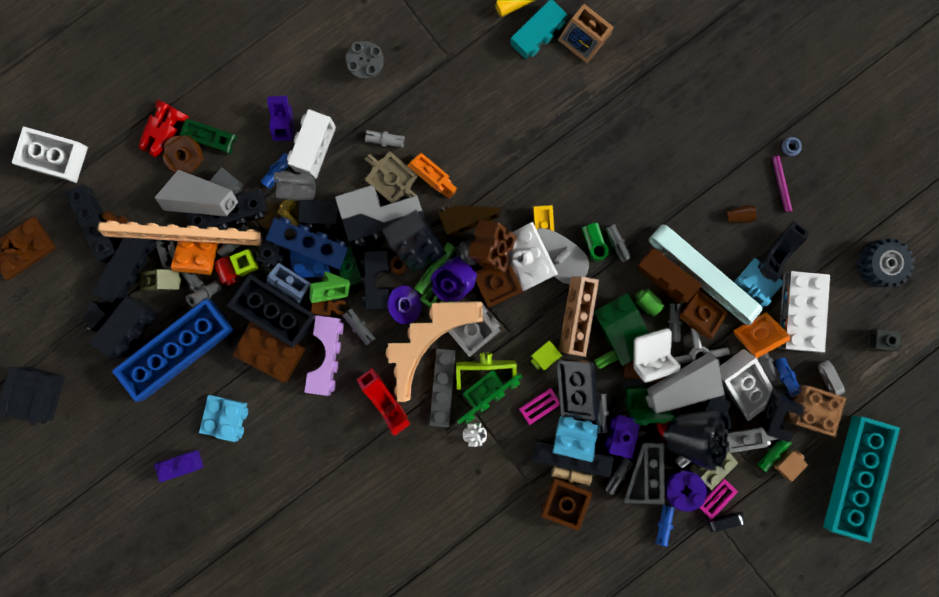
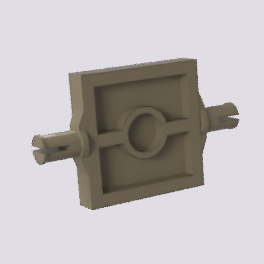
[365,152,419,204]

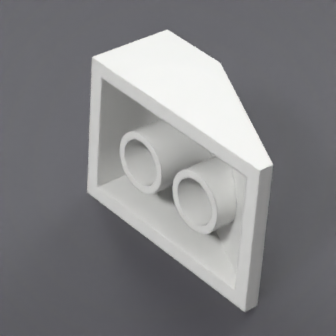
[719,349,773,421]

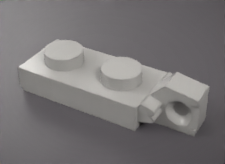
[727,427,777,453]

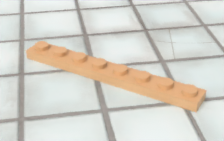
[99,221,263,246]

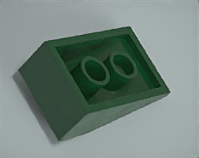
[593,293,649,366]

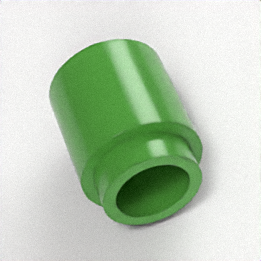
[635,289,664,317]

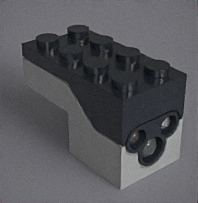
[335,185,425,248]

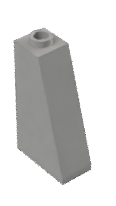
[155,170,238,216]
[646,353,724,414]

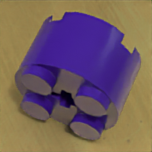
[431,257,477,303]
[664,469,706,511]

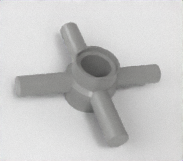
[673,328,730,364]

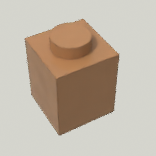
[772,449,808,482]

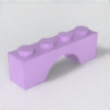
[305,316,344,396]

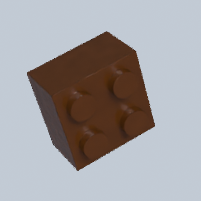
[540,477,592,531]

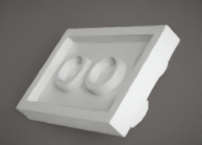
[508,222,558,291]

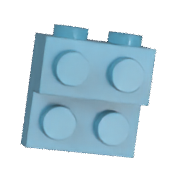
[199,395,248,442]
[553,416,598,462]

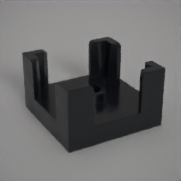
[759,387,806,443]

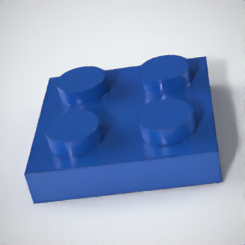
[290,239,330,278]

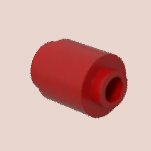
[215,257,240,287]

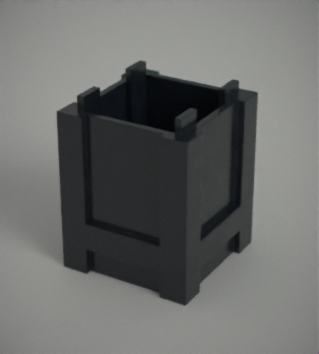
[0,366,65,426]

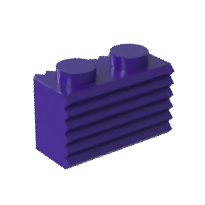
[154,450,203,482]

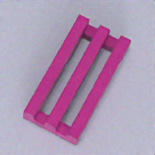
[519,388,560,425]
[699,478,738,520]

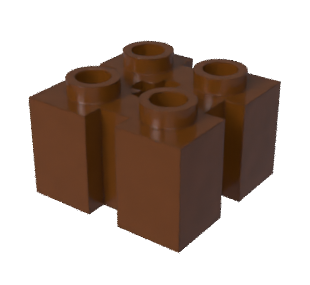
[467,220,517,273]

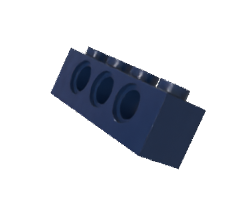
[266,216,348,270]

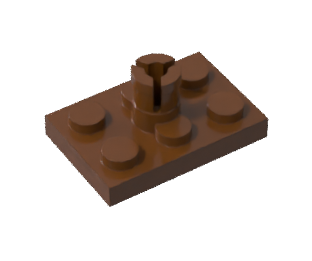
[0,217,57,280]

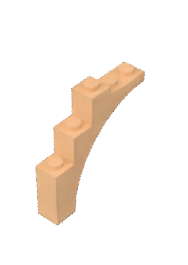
[386,302,483,402]

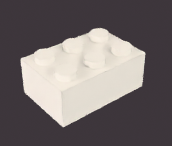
[287,109,336,179]
[12,126,88,183]

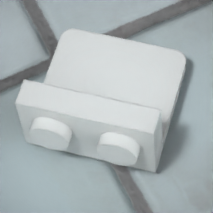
[634,329,680,382]

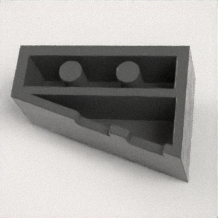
[624,442,664,504]

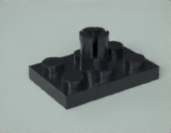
[556,358,598,420]

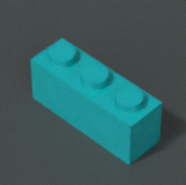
[510,0,567,59]

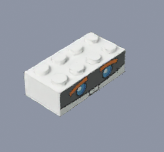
[778,271,830,352]

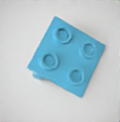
[734,258,784,308]

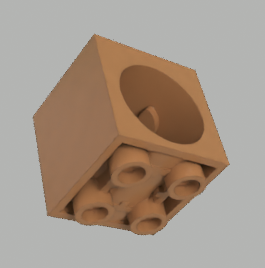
[783,385,846,436]

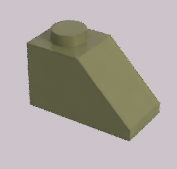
[139,269,181,292]

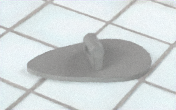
[537,228,589,284]

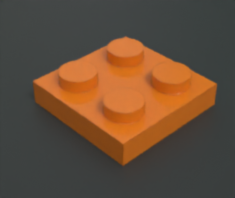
[171,241,219,275]
[733,312,790,358]

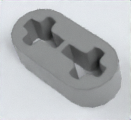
[817,360,845,396]

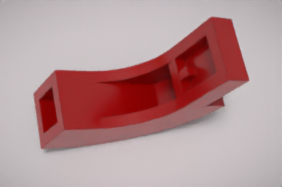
[357,368,410,436]

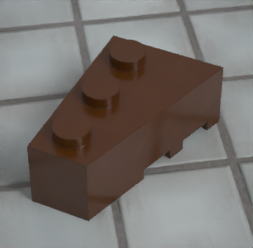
[636,248,702,304]

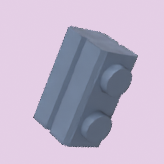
[266,263,311,305]

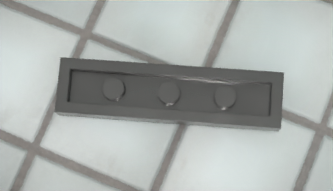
[429,349,456,427]

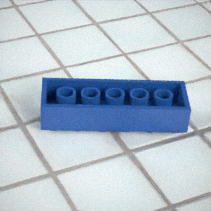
[112,299,235,402]

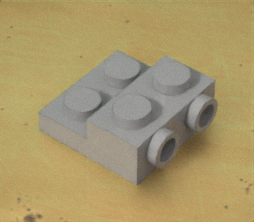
[448,304,500,357]

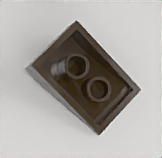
[438,205,501,239]

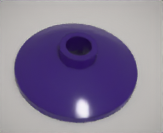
[387,286,421,324]

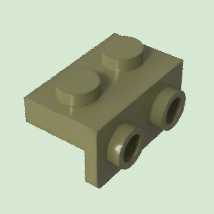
[690,451,738,491]

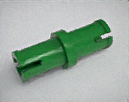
[757,440,792,473]

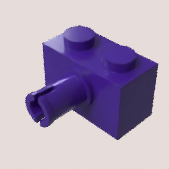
[605,414,640,459]

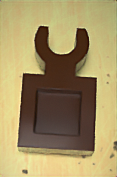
[311,300,346,317]

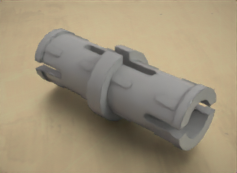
[365,130,405,148]

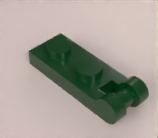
[180,118,237,154]

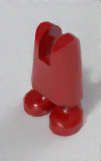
[139,99,189,158]

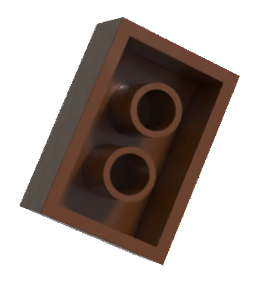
[233,322,306,382]

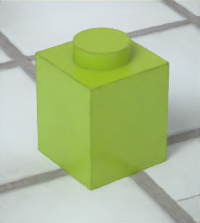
[230,249,260,276]
[531,341,562,370]

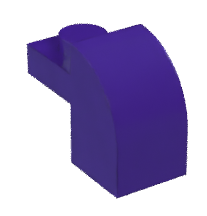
[267,96,293,141]

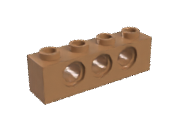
[559,276,599,357]

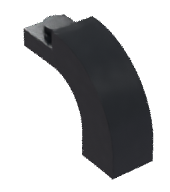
[758,220,809,283]

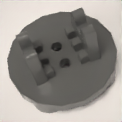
[346,41,384,79]

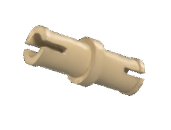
[551,466,592,486]

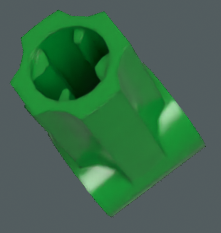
[582,223,608,262]

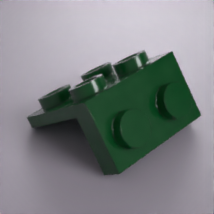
[625,385,674,425]

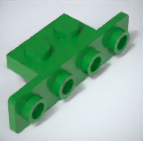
[457,370,522,424]

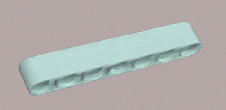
[649,224,762,325]

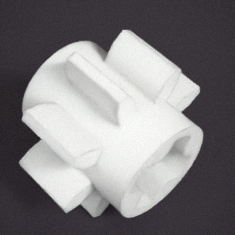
[463,423,487,447]

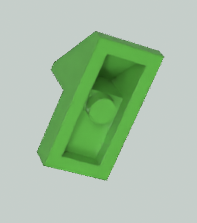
[309,271,350,303]

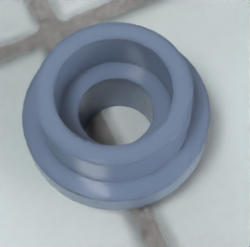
[782,137,802,156]

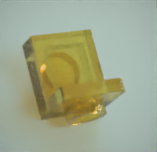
[277,199,299,227]

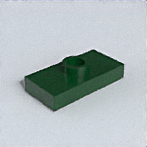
[339,246,362,287]

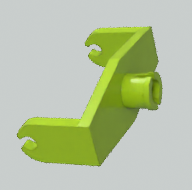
[456,352,517,390]

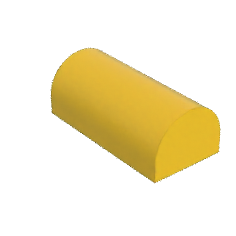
[495,0,535,17]

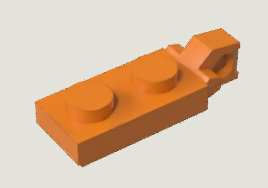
[408,153,457,199]

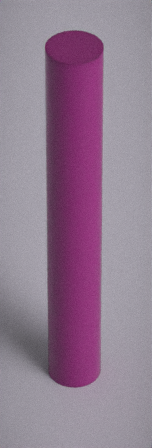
[772,156,793,213]

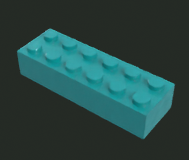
[823,415,900,543]

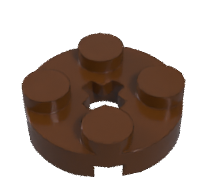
[163,135,203,173]

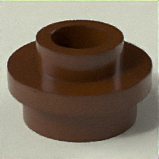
[389,255,408,274]

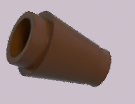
[727,204,757,223]

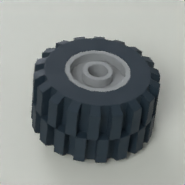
[856,239,915,287]

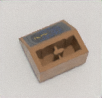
[558,4,614,63]

